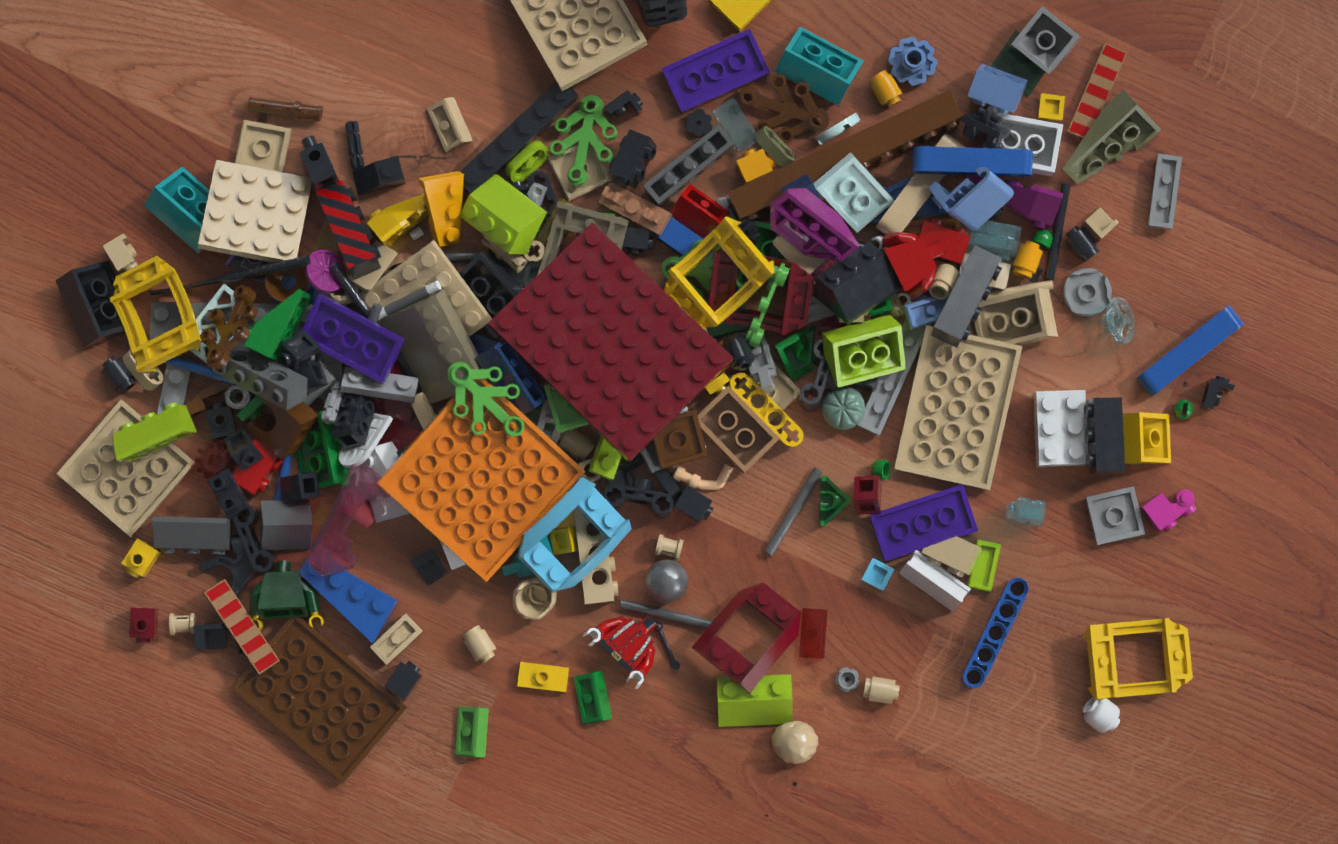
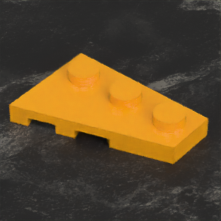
[418,171,464,247]

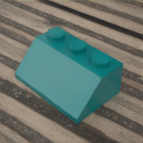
[774,27,864,106]
[144,167,210,253]

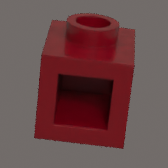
[129,608,159,643]

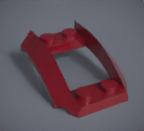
[708,250,814,335]
[692,583,801,694]

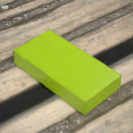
[967,539,1001,593]

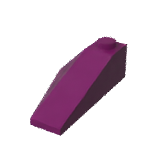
[964,175,1063,230]

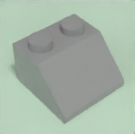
[1012,6,1082,75]

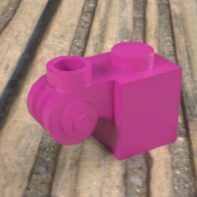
[1139,490,1197,532]

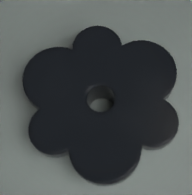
[685,108,712,137]

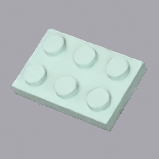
[814,152,894,233]

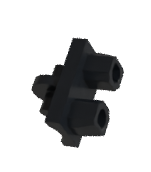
[961,105,1011,149]
[207,468,251,519]

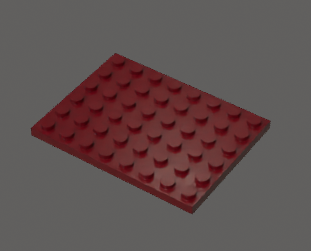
[488,222,734,462]

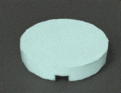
[814,113,860,145]

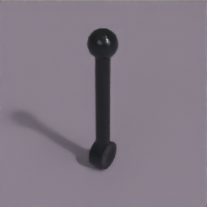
[654,622,680,670]

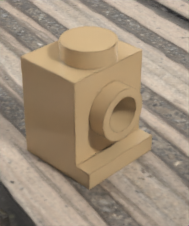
[103,233,138,274]

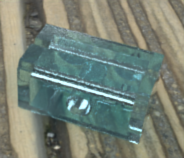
[967,220,1022,261]
[1006,497,1046,528]

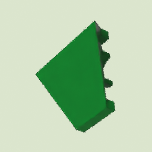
[774,325,816,381]
[819,476,852,527]

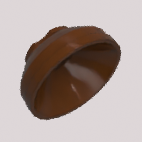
[265,266,310,302]

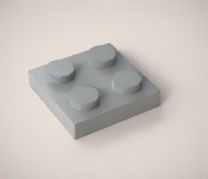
[1085,486,1145,545]

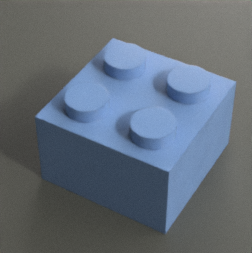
[968,64,1028,115]

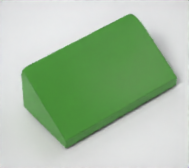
[455,706,489,757]

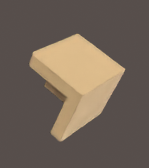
[1082,207,1119,242]

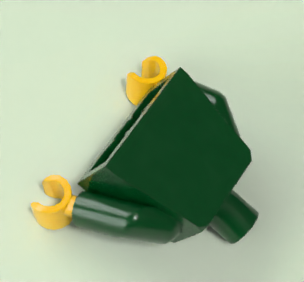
[250,560,324,630]

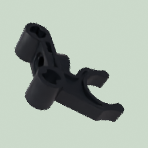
[798,339,878,412]
[603,453,674,519]
[200,505,278,597]

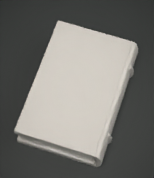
[899,550,971,612]

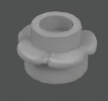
[835,667,859,692]

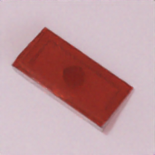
[799,608,828,659]

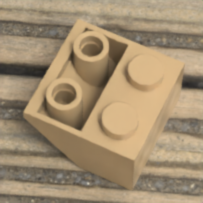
[921,536,982,577]

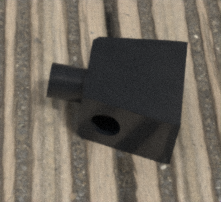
[300,136,340,191]

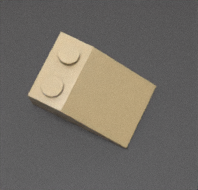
[974,288,1058,345]

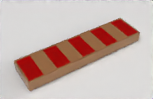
[1066,43,1127,139]
[204,579,280,675]

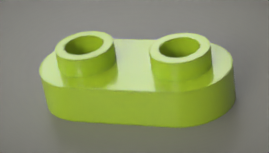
[505,141,549,182]

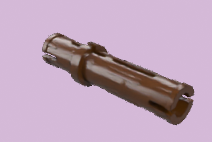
[248,97,323,121]

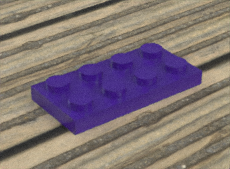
[662,29,770,114]
[301,294,405,383]
[869,484,978,562]

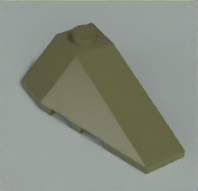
[1063,89,1162,184]

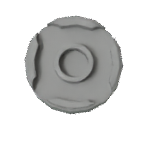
[1063,268,1112,317]

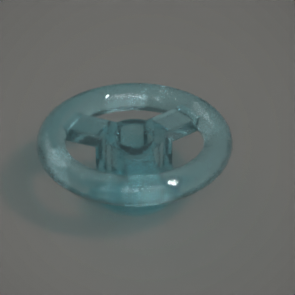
[1102,296,1135,345]

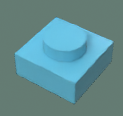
[861,558,894,591]

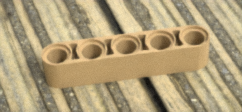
[876,133,966,235]

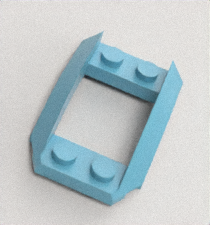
[518,477,631,592]

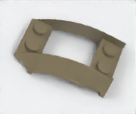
[536,202,629,276]

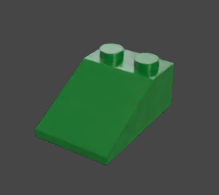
[245,289,312,363]

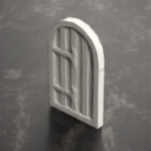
[339,413,393,468]

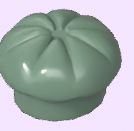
[821,386,865,430]

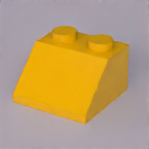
[1123,412,1171,464]

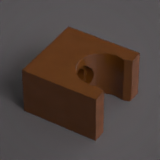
[246,399,319,460]

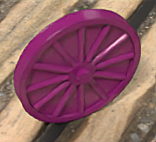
[304,250,346,293]

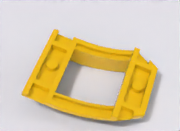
[664,217,774,329]
[110,256,201,372]
[1082,618,1193,699]

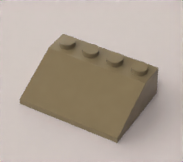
[380,289,481,404]

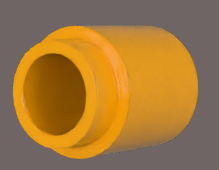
[870,70,903,108]
[1012,241,1043,279]

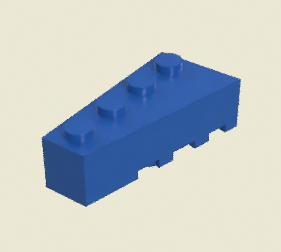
[299,551,399,643]

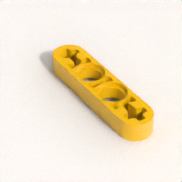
[730,373,803,448]

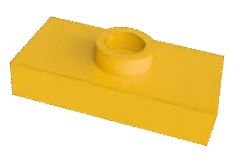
[517,662,569,692]

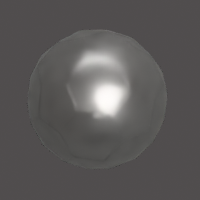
[645,560,688,603]

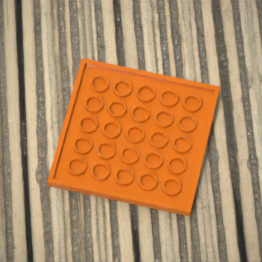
[376,379,586,582]

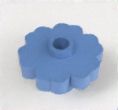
[888,37,938,87]

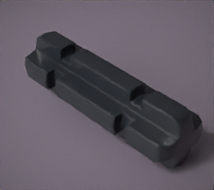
[345,121,364,169]

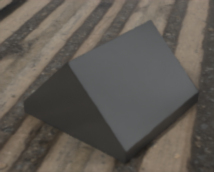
[260,500,313,550]

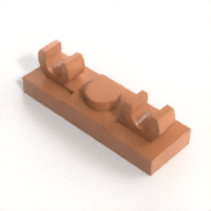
[598,182,672,236]

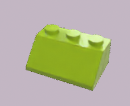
[460,174,547,254]
[822,315,906,388]
[113,402,197,462]
[716,674,792,727]

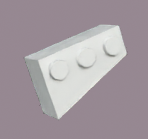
[360,441,410,523]

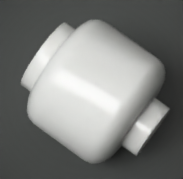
[1083,697,1120,733]

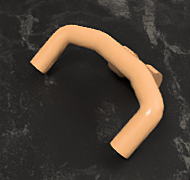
[666,464,733,490]

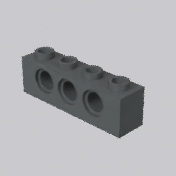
[643,125,735,207]
[212,343,308,411]

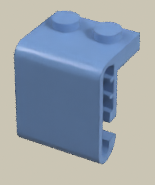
[928,167,1014,231]

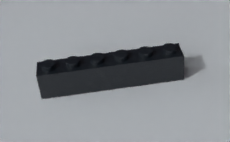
[460,82,579,195]

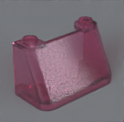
[308,465,390,576]

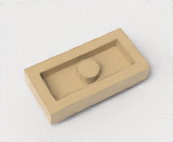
[370,613,423,665]

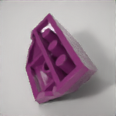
[770,188,859,261]

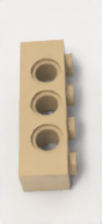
[574,507,619,605]

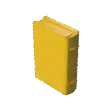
[708,0,771,32]

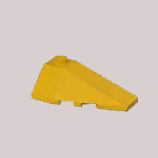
[367,194,429,247]

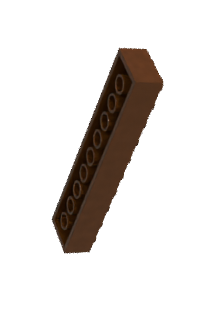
[727,90,963,222]

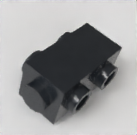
[608,129,657,188]
[331,394,376,450]

